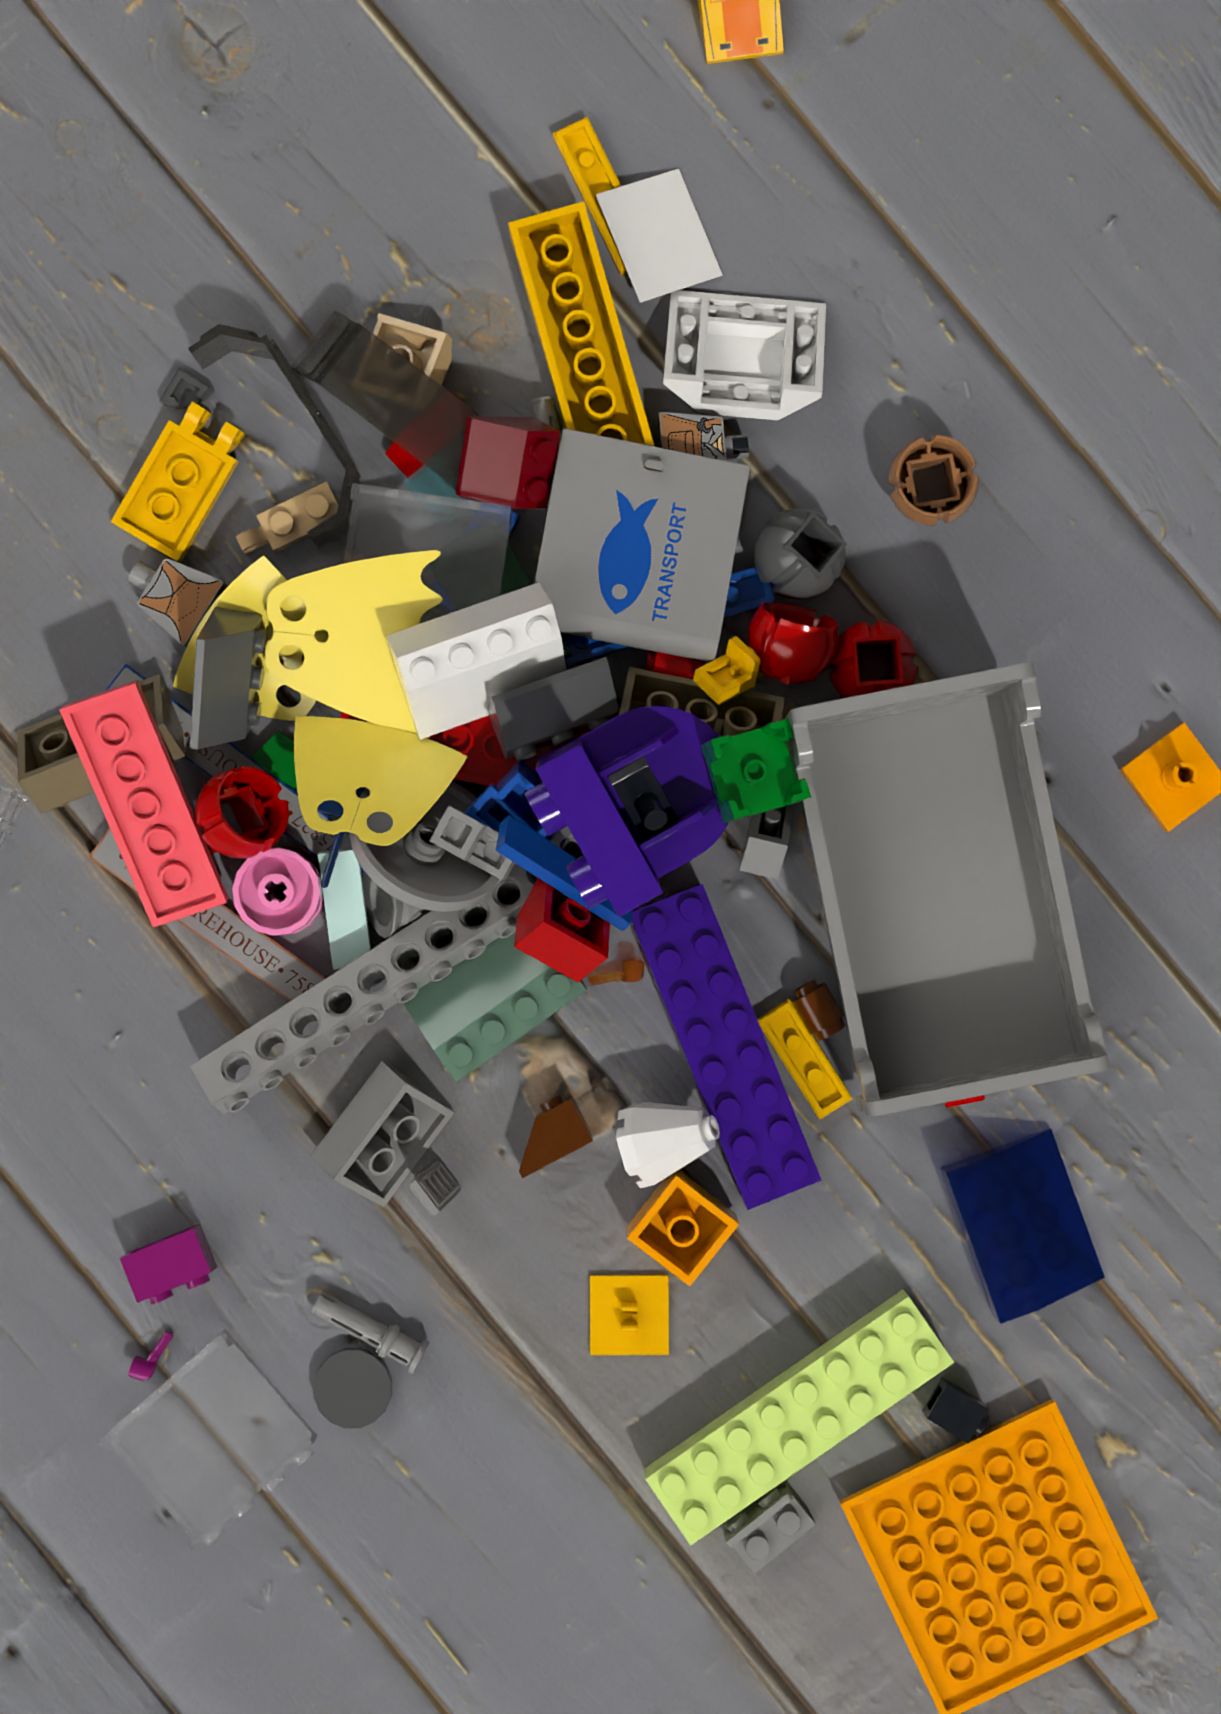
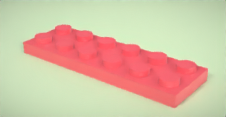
[59,680,229,928]

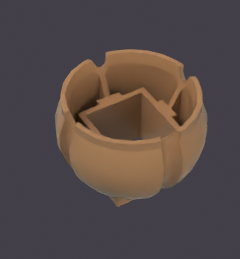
[888,435,979,526]

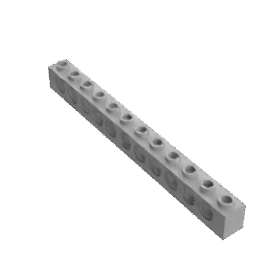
[190,826,581,1115]

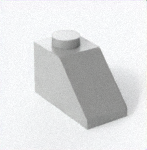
[740,804,795,880]

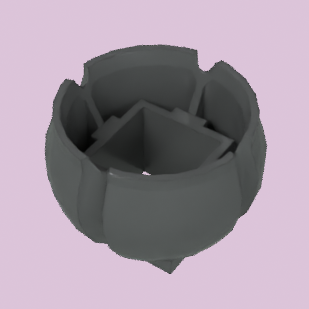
[754,508,847,599]

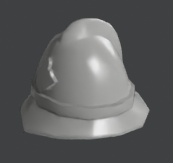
[362,870,431,938]

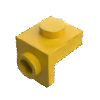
[693,636,760,705]

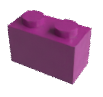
[119,1224,217,1305]

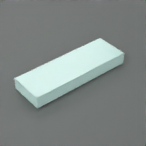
[318,848,371,970]

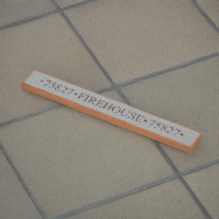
[89,828,352,1014]

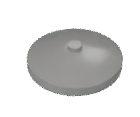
[349,781,499,912]

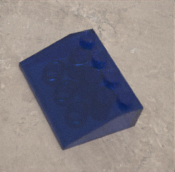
[940,1128,1105,1324]

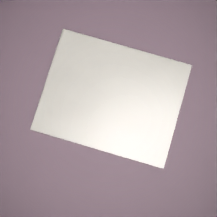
[596,168,723,303]

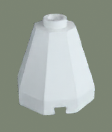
[616,1102,720,1188]

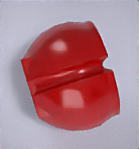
[748,601,839,684]
[830,620,919,698]
[193,766,289,859]

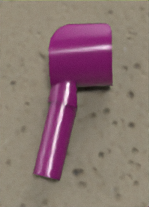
[128,1330,174,1381]

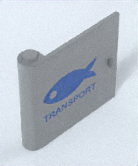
[534,428,750,662]

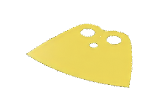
[173,555,329,721]
[294,716,468,846]

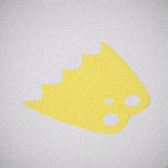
[265,550,443,739]

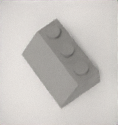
[311,1061,455,1207]

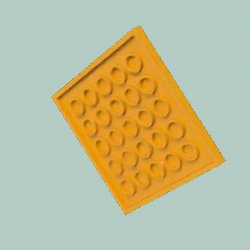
[839,1399,1158,1714]

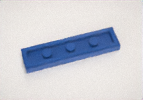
[496,815,633,931]

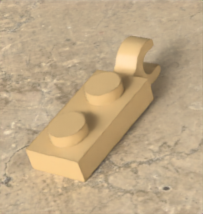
[235,481,345,555]

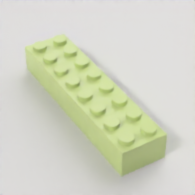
[644,1289,954,1546]

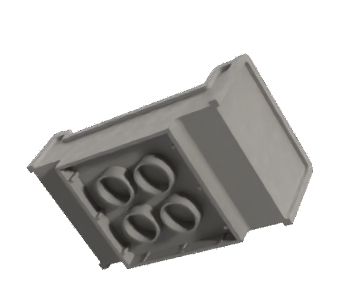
[784,662,1110,1116]

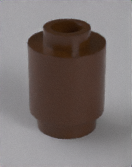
[791,979,846,1041]

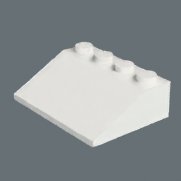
[386,582,566,740]

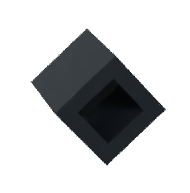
[922,1377,989,1443]

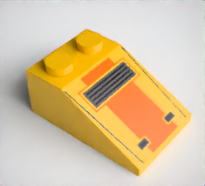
[698,0,784,64]

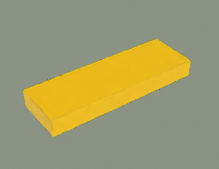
[757,999,853,1120]

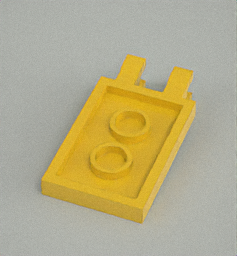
[111,402,245,563]

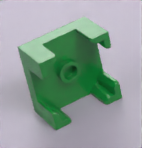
[701,718,811,824]

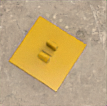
[590,1275,669,1355]

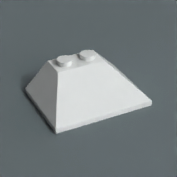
[663,290,826,421]

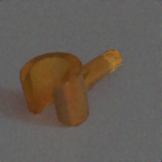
[589,960,644,986]

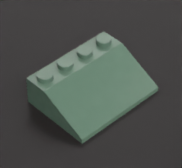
[403,894,587,1083]

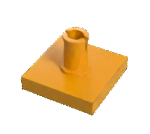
[1118,722,1221,832]

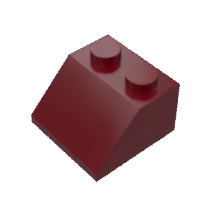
[455,416,560,509]

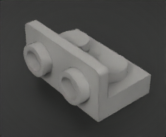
[724,1484,816,1574]

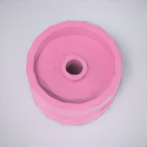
[232,848,324,936]

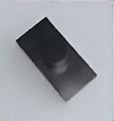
[608,756,678,839]

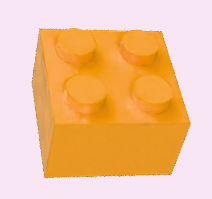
[626,1170,739,1286]

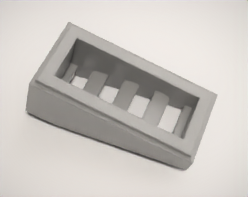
[409,1160,461,1217]

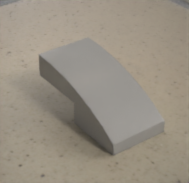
[430,806,515,881]

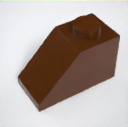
[519,1094,593,1179]

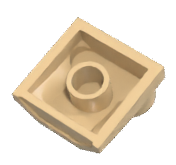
[351,313,452,412]

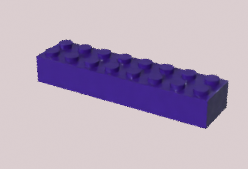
[632,884,822,1210]

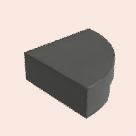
[159,367,215,409]

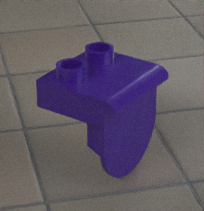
[524,706,729,917]

